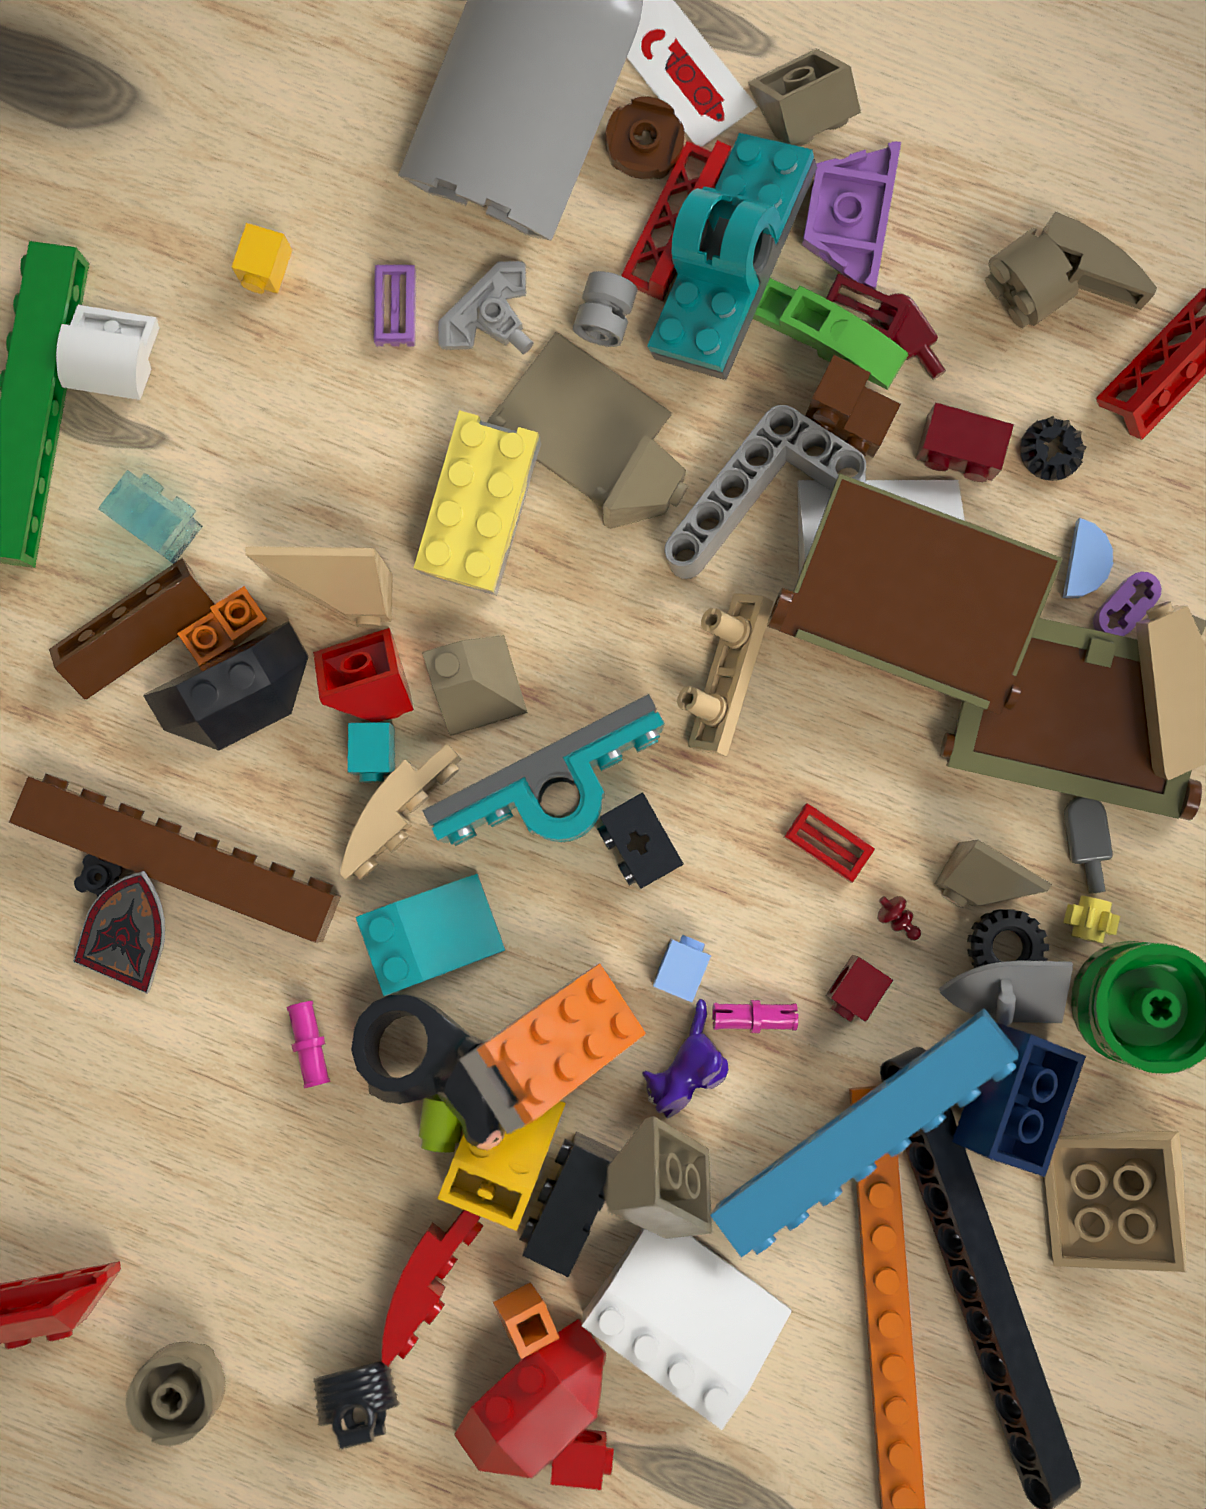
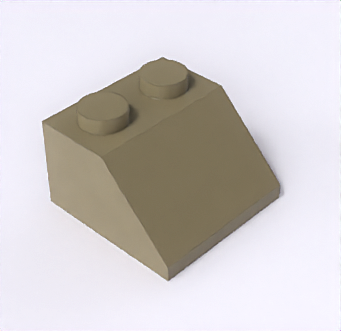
[748,49,861,146]

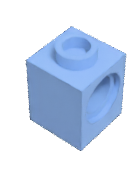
[652,935,711,1002]

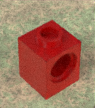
[550,1429,614,1491]

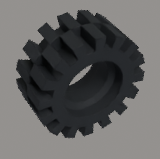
[967,909,1049,968]

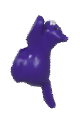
[642,999,729,1119]

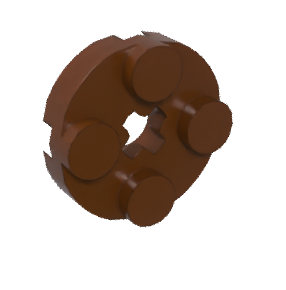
[606,96,685,179]

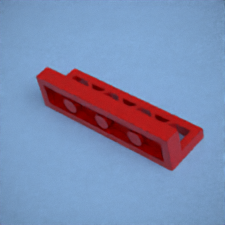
[621,140,732,302]
[1096,288,1206,440]

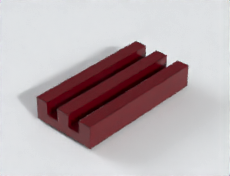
[826,274,911,341]

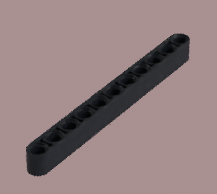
[880,1047,1081,1509]

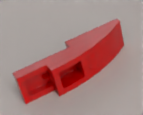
[381,1210,484,1366]

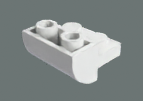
[56,305,159,400]

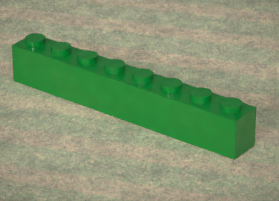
[0,241,90,568]

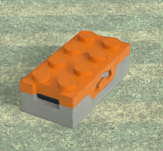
[460,963,646,1134]

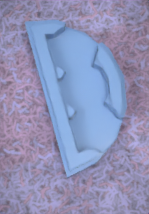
[1063,518,1113,598]

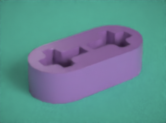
[1093,572,1162,636]

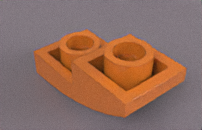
[177,586,267,666]

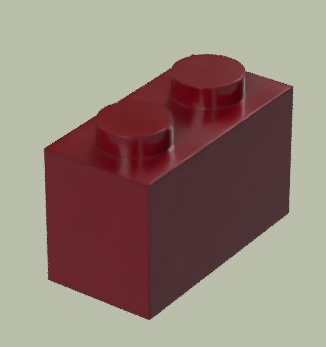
[915,402,1014,482]

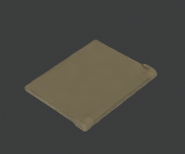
[487,332,672,508]

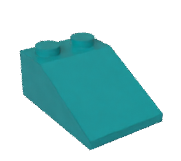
[356,874,506,996]

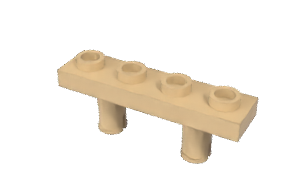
[677,593,774,756]

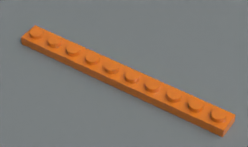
[849,1086,926,1509]

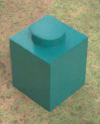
[348,723,395,783]

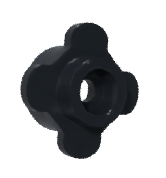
[74,854,122,897]

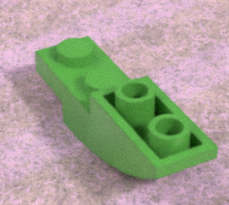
[753,278,908,390]

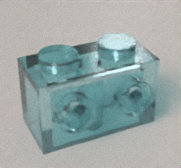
[98,470,203,564]

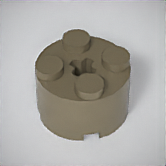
[985,228,1079,328]
[126,1342,225,1446]

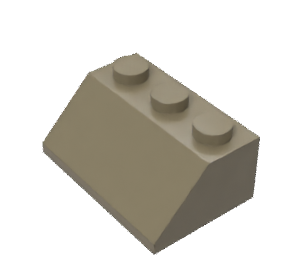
[604,1117,712,1239]

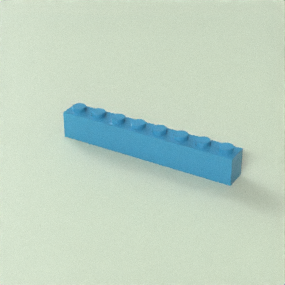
[710,1009,1018,1258]

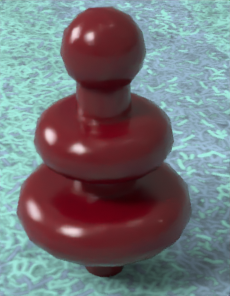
[877,896,921,941]

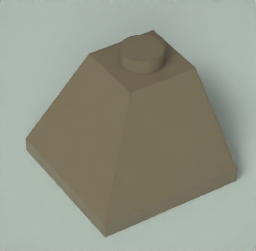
[603,434,688,529]
[422,635,528,736]
[935,840,1052,908]

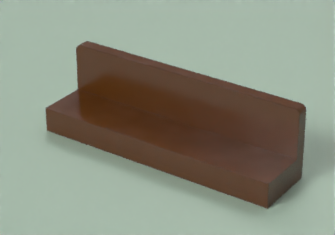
[49,558,215,699]

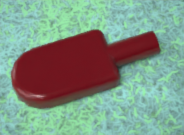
[878,293,946,380]

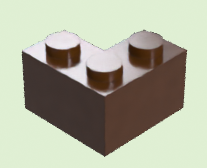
[805,355,901,458]

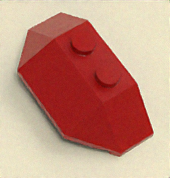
[0,1261,121,1349]
[454,1319,607,1478]

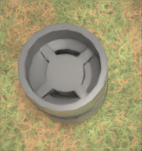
[573,271,638,347]

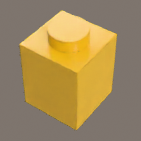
[231,223,292,294]

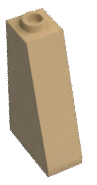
[1136,601,1206,780]

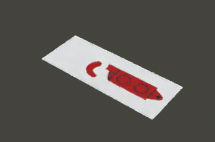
[627,0,758,147]

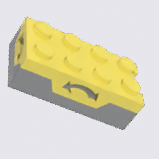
[414,410,541,596]

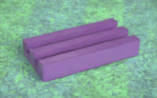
[374,265,416,347]

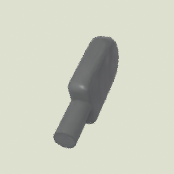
[1064,796,1113,894]

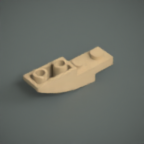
[340,744,462,880]

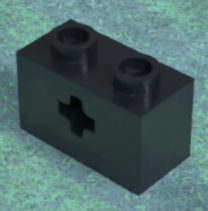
[597,792,684,889]

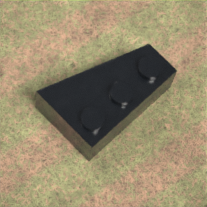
[519,1131,619,1278]

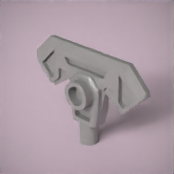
[439,261,534,354]

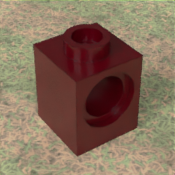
[825,955,893,1023]

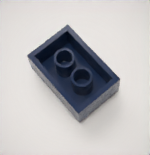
[952,1022,1086,1177]

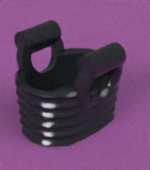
[313,1361,400,1450]

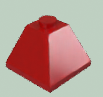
[313,627,414,723]

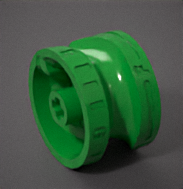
[1071,941,1206,1074]

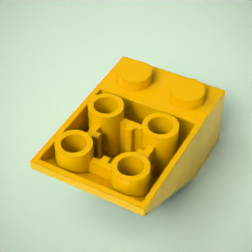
[437,1101,566,1231]

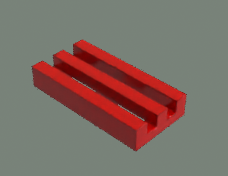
[783,803,875,883]

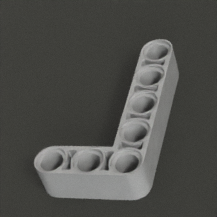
[665,405,866,579]

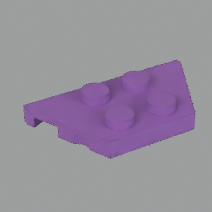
[802,141,901,289]

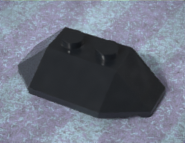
[143,621,309,751]

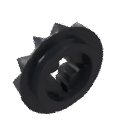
[1020,416,1087,481]

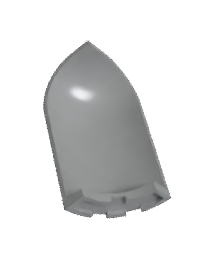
[398,0,643,241]

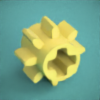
[1063,896,1120,944]

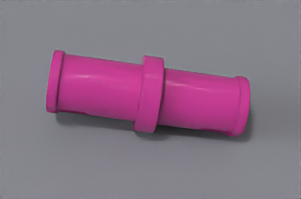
[287,1000,331,1089]
[712,1000,798,1033]

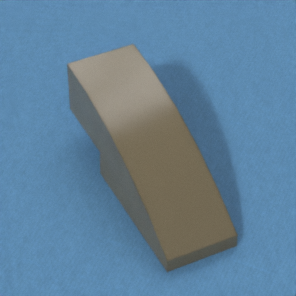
[1042,211,1157,310]

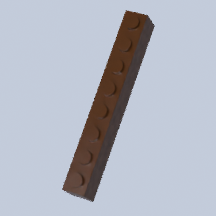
[9,773,341,943]

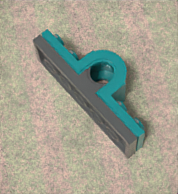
[647,133,817,380]
[422,694,665,846]

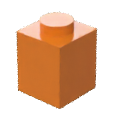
[493,1282,559,1359]

